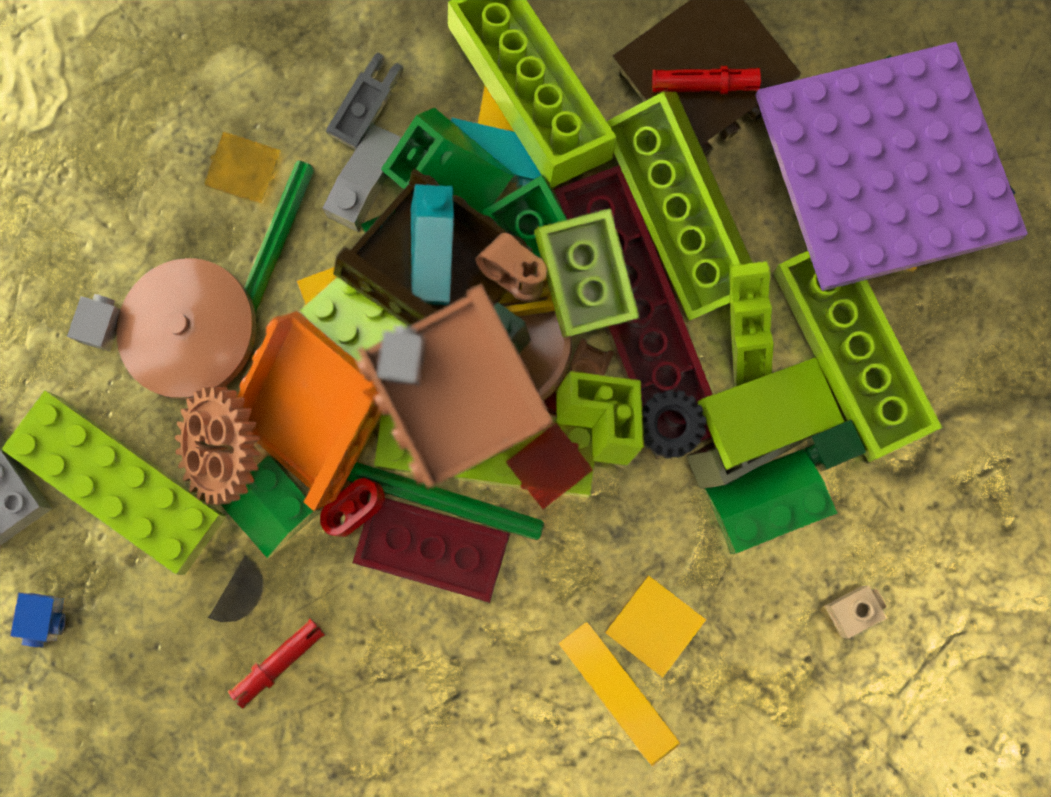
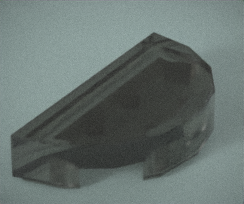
[208,555,264,622]

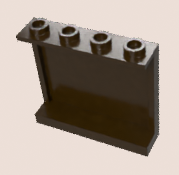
[611,0,801,157]
[333,168,533,327]

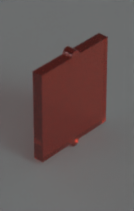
[506,423,593,510]

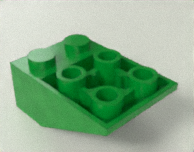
[380,107,515,215]

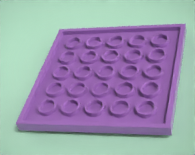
[755,42,1028,291]

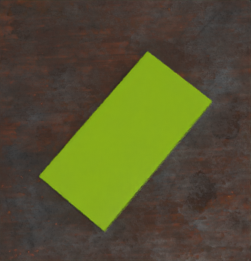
[698,357,844,469]

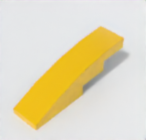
[558,622,681,766]

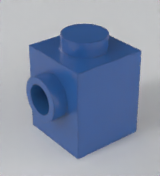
[10,593,66,648]

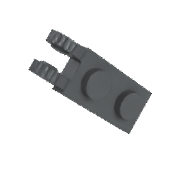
[326,52,404,150]

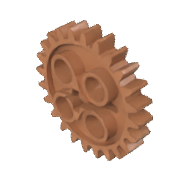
[175,387,260,505]

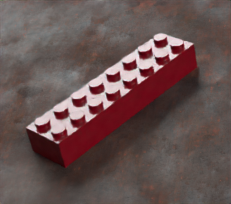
[554,165,713,460]

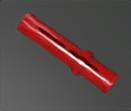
[652,66,761,95]
[228,618,325,709]

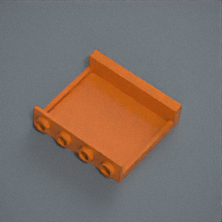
[237,311,382,511]

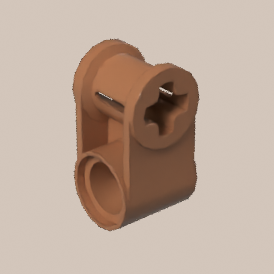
[476,233,547,302]
[566,338,614,377]

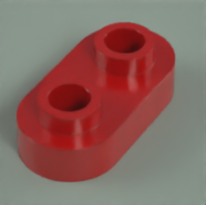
[320,478,385,537]

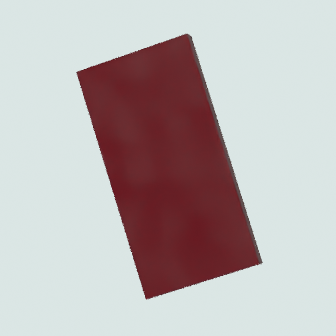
[352,498,510,603]

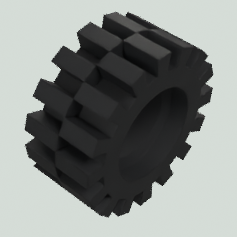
[642,390,706,459]

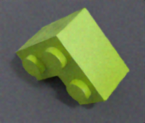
[556,371,643,465]

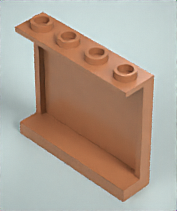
[357,285,554,488]

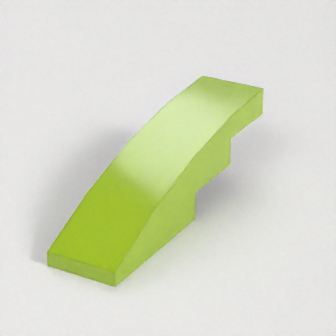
[730,261,774,387]

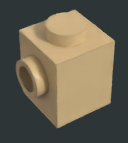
[824,585,887,639]

